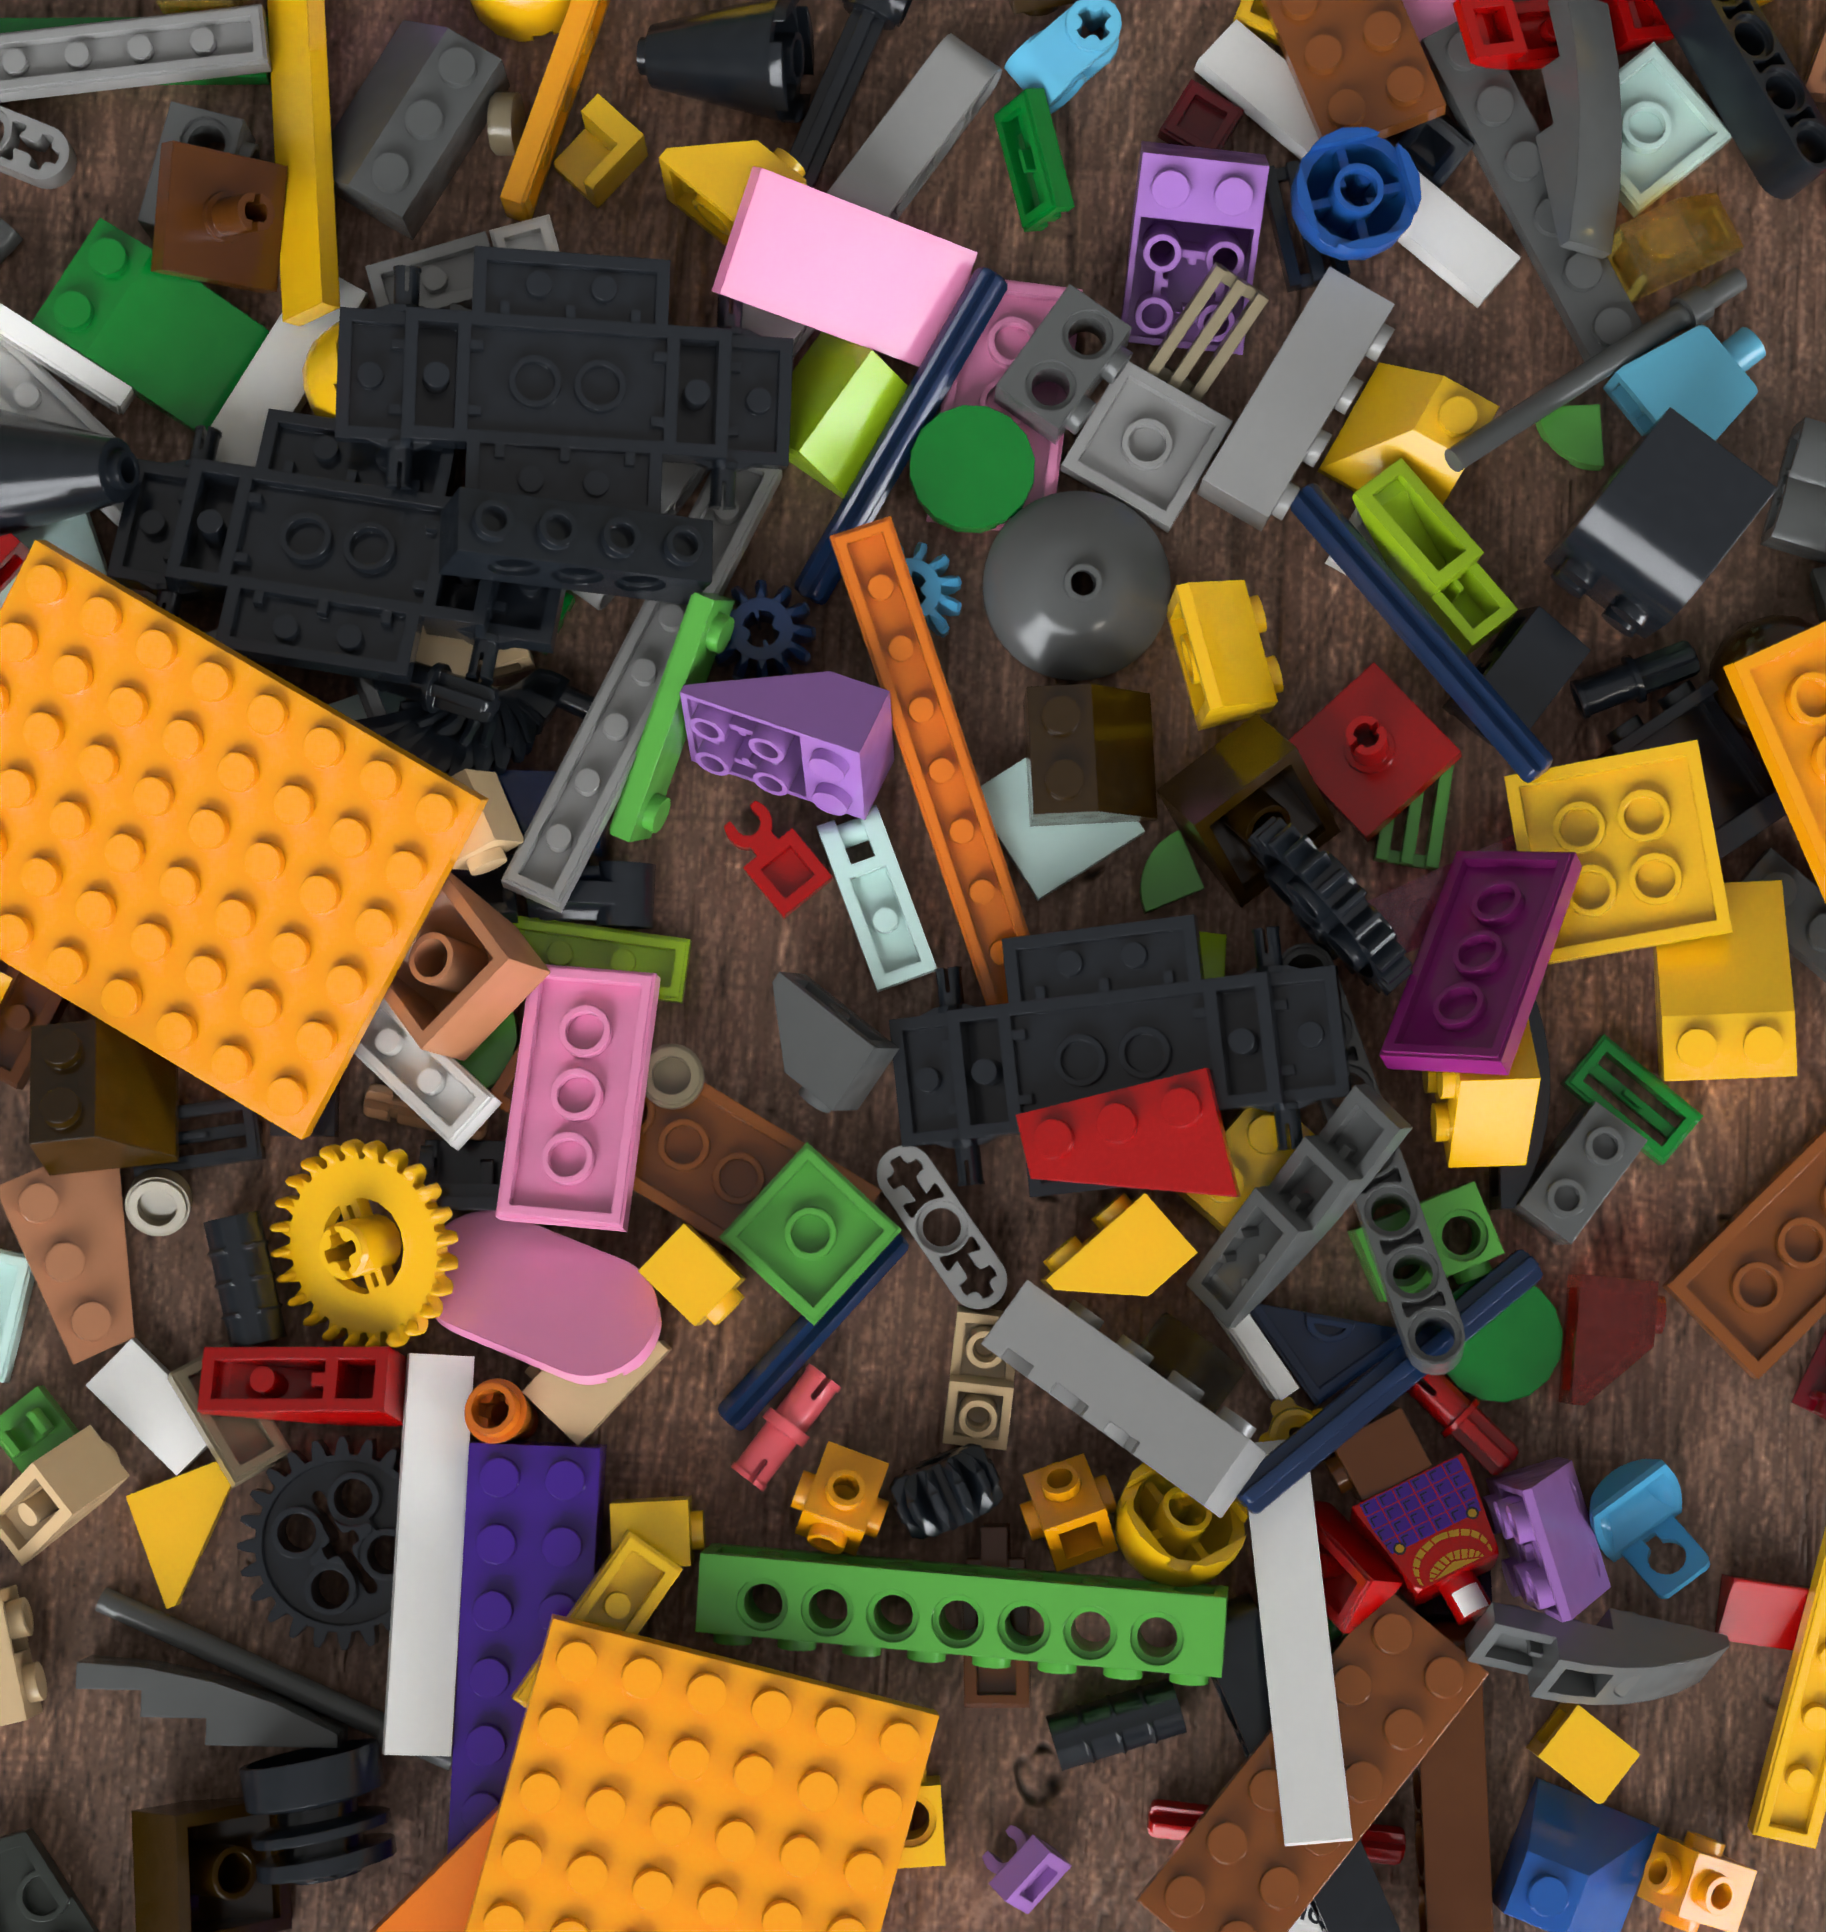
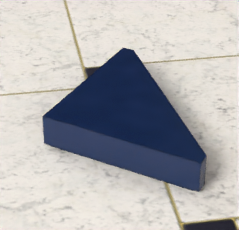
[1249,1304,1402,1406]

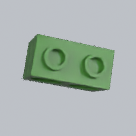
[1347,1181,1505,1302]

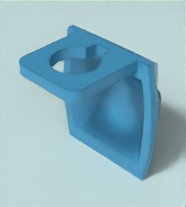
[1589,1459,1710,1599]

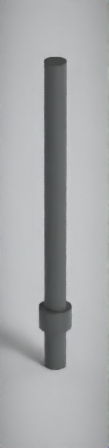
[1444,268,1747,472]
[95,1587,453,1771]

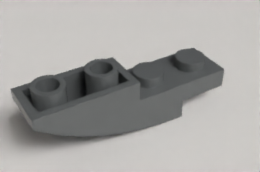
[1464,1602,1730,1705]

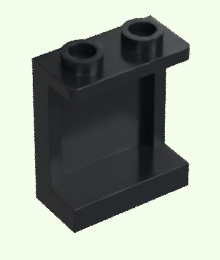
[1597,679,1787,859]

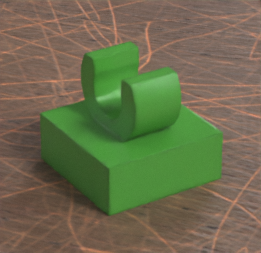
[0,1385,79,1473]

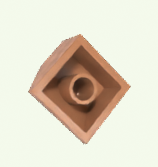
[384,872,551,1061]

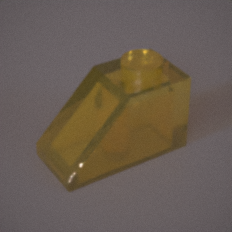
[1607,192,1744,303]

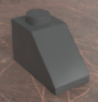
[772,972,900,1113]

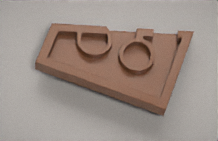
[0,1166,135,1365]

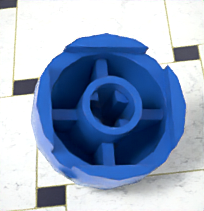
[1290,127,1421,261]

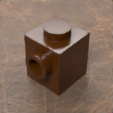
[1323,1405,1432,1501]

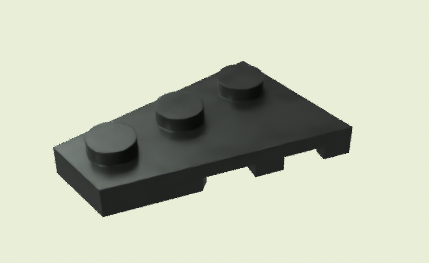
[0,1827,100,1932]

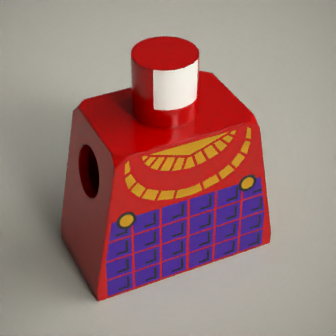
[1349,1453,1499,1625]

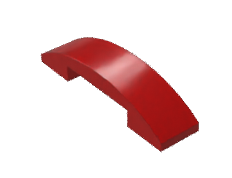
[1452,0,1675,70]

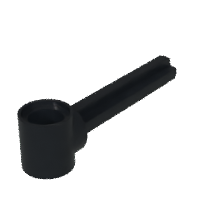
[789,0,912,188]

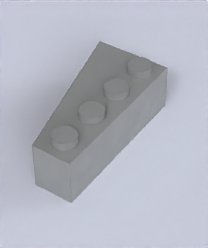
[981,1280,1267,1518]

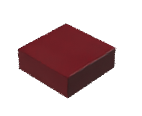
[1158,79,1244,150]

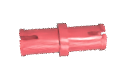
[731,1363,841,1492]

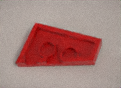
[1016,1068,1241,1197]

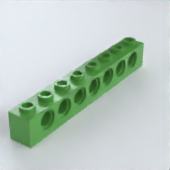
[695,1543,1229,1686]

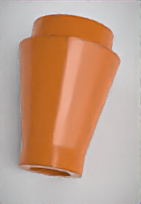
[464,1378,539,1444]

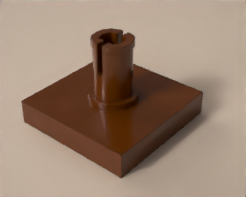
[151,140,288,294]

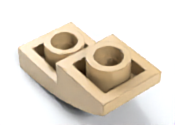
[942,1306,1015,1450]

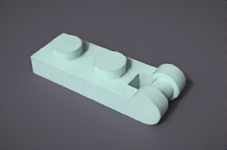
[816,805,937,993]

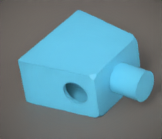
[1603,324,1766,441]

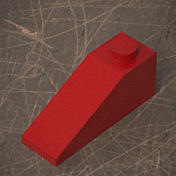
[197,1346,407,1426]

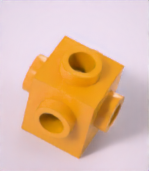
[790,1441,889,1556]
[1019,1453,1118,1572]
[1637,1830,1757,1932]

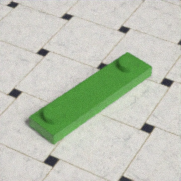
[609,592,735,842]

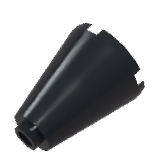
[636,0,814,123]
[0,409,140,536]

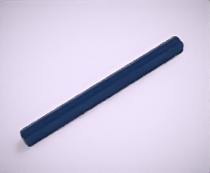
[794,267,1008,605]
[1290,483,1553,783]
[1237,1249,1543,1514]

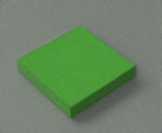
[719,1142,902,1326]

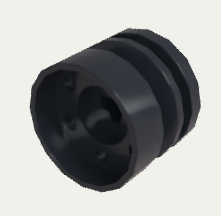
[239,1738,397,1885]

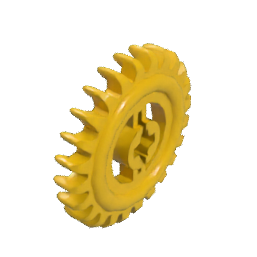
[269,1139,458,1348]

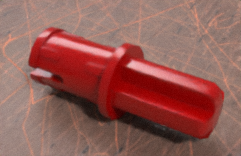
[1405,1374,1519,1475]

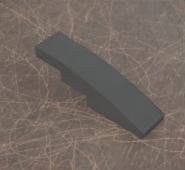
[1535,0,1622,259]
[1186,1084,1413,1329]
[75,1655,348,1748]

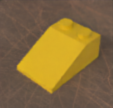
[1653,880,1797,1081]

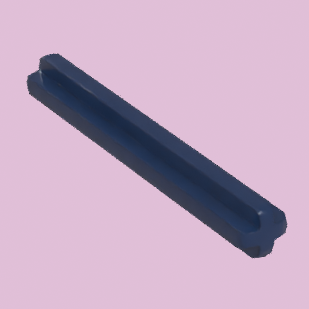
[718,1234,909,1431]

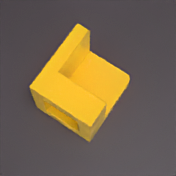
[554,93,648,209]
[1526,1702,1641,1804]

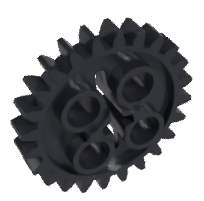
[1247,816,1413,996]
[237,1435,401,1650]

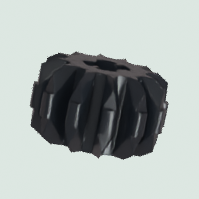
[889,1443,1004,1539]

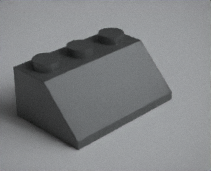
[331,20,510,241]

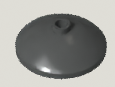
[982,491,1171,681]

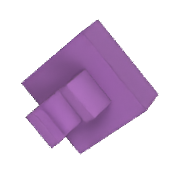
[982,1825,1072,1914]

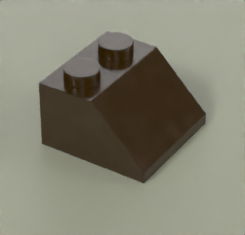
[1023,684,1158,827]
[1157,713,1341,908]
[29,1019,179,1176]
[131,1797,292,1932]

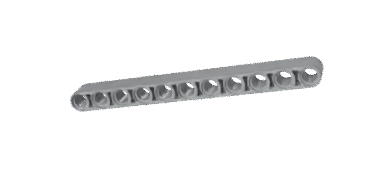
[571,33,1002,611]

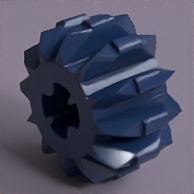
[715,580,816,680]

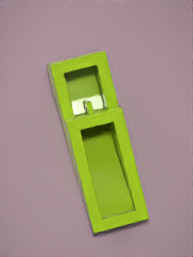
[1352,458,1518,656]

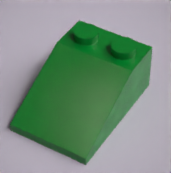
[31,218,270,432]

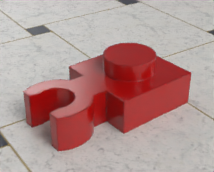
[724,801,833,919]

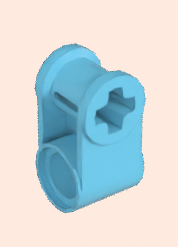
[1004,0,1122,114]

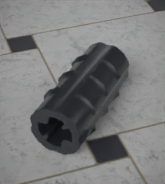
[203,1211,287,1347]
[1046,1678,1187,1771]

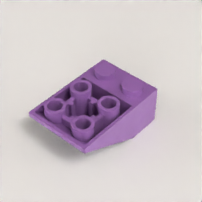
[1121,141,1269,355]
[680,671,895,820]
[1482,1457,1611,1623]

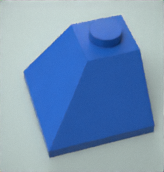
[1492,1777,1660,1932]

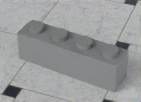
[1197,266,1395,531]

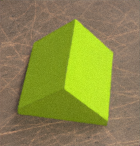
[789,332,908,499]

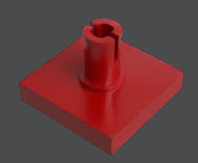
[1288,662,1462,842]

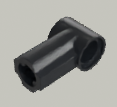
[526,861,656,929]

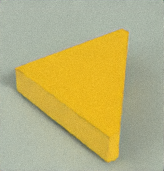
[126,1461,232,1609]

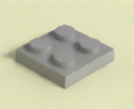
[1060,361,1233,533]

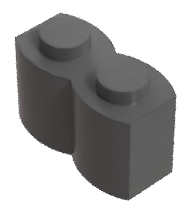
[1760,417,1826,564]

